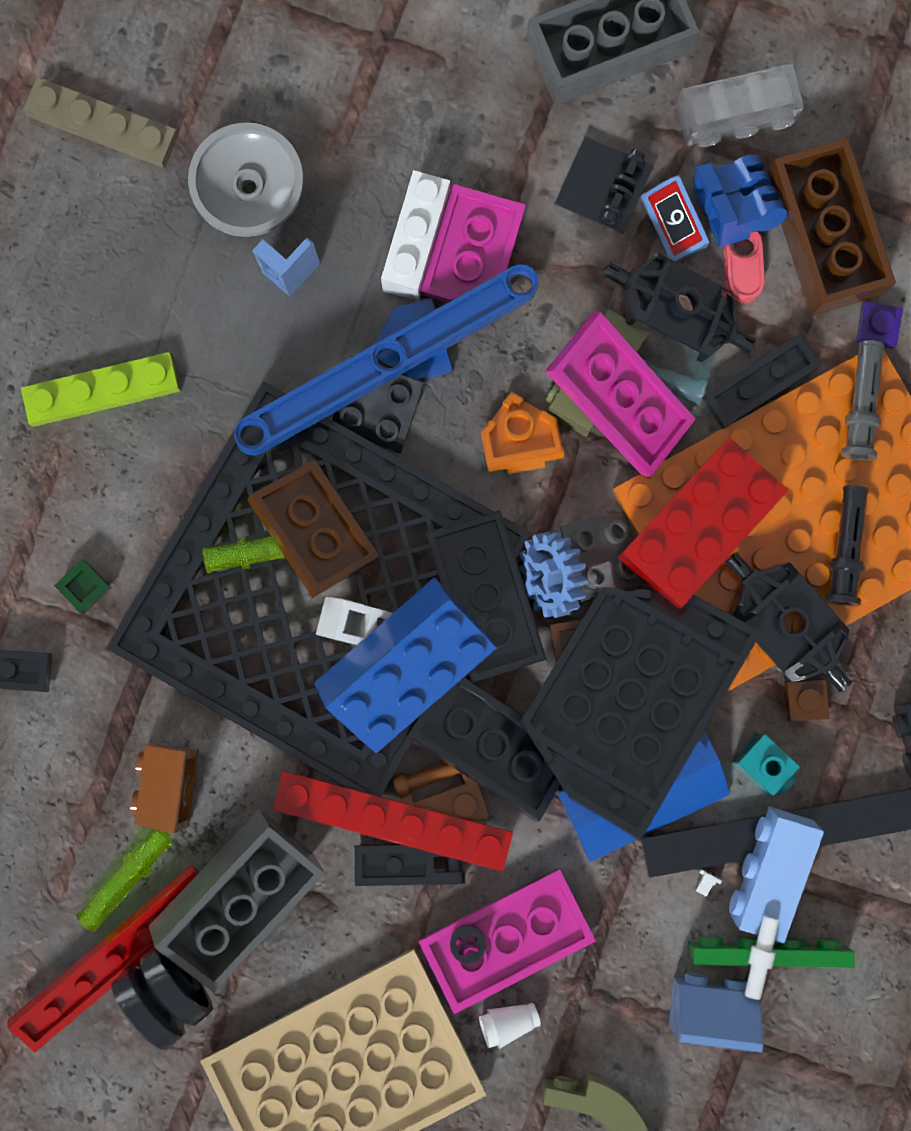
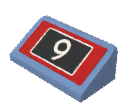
[640,175,709,262]

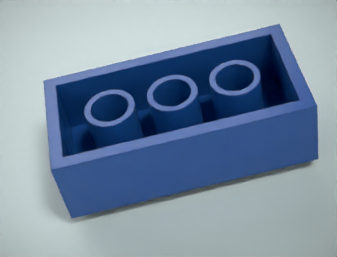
[314,577,497,753]

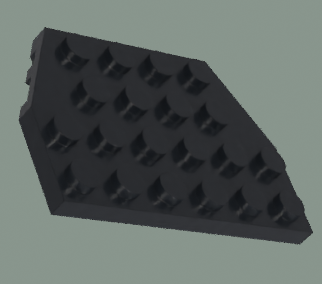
[521,587,761,841]

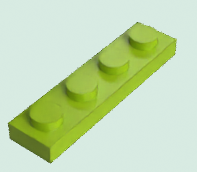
[21,352,181,427]

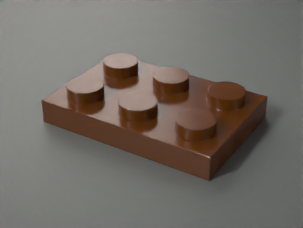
[248,459,379,598]

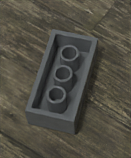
[527,0,700,106]
[149,809,325,992]

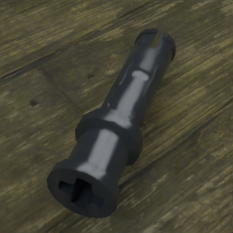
[825,485,869,607]

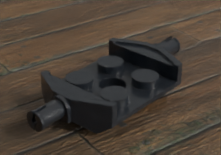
[601,252,756,363]
[725,551,852,692]

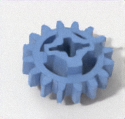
[518,532,588,618]

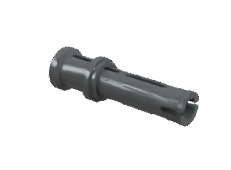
[841,340,884,461]

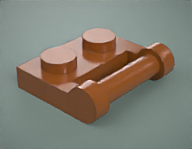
[392,762,490,822]

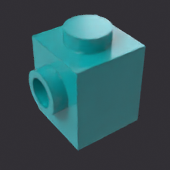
[731,733,800,796]

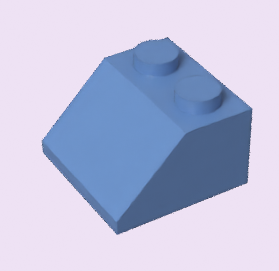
[669,973,763,1052]

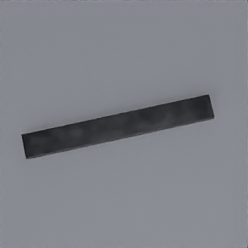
[641,788,911,878]

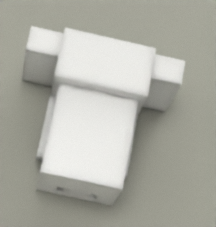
[695,868,722,896]

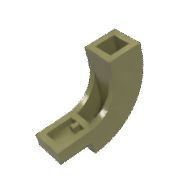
[541,1071,648,1131]

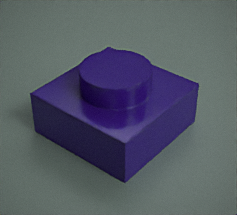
[856,302,903,348]

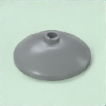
[188,123,304,237]

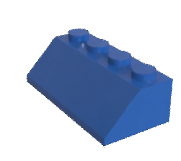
[556,731,730,862]

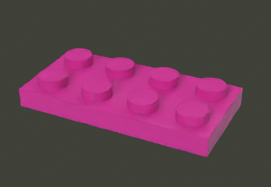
[545,312,695,477]
[419,868,596,1014]

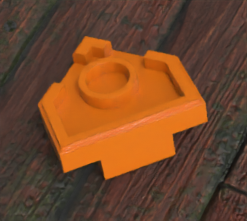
[481,391,564,475]

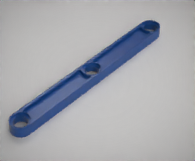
[234,264,539,456]

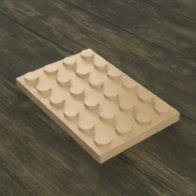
[201,948,487,1131]

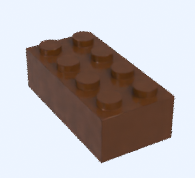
[767,138,896,316]

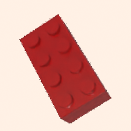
[618,437,789,609]

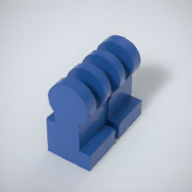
[693,154,787,247]

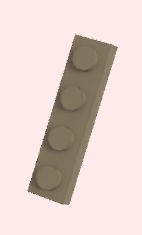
[22,77,179,168]

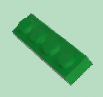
[688,936,855,968]

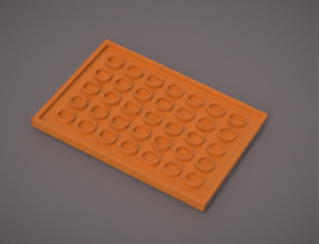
[612,350,911,691]

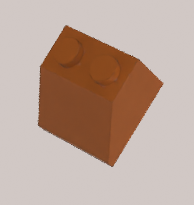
[130,744,199,833]

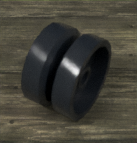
[111,946,213,1051]

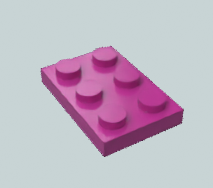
[421,184,526,303]

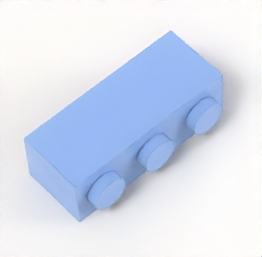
[729,806,824,943]

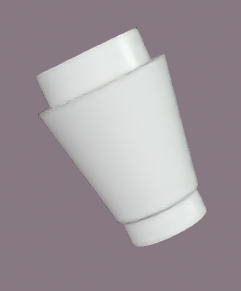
[479,1002,541,1049]

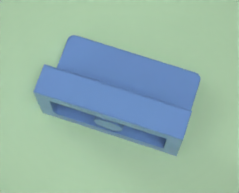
[252,238,320,297]

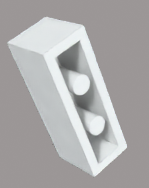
[381,170,451,301]

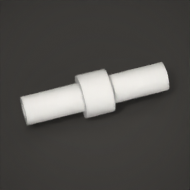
[744,915,779,1000]

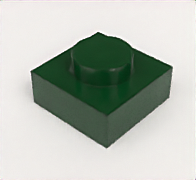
[54,559,112,614]

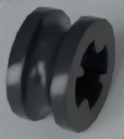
[450,924,486,964]

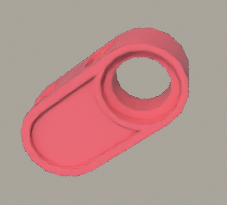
[723,231,765,304]

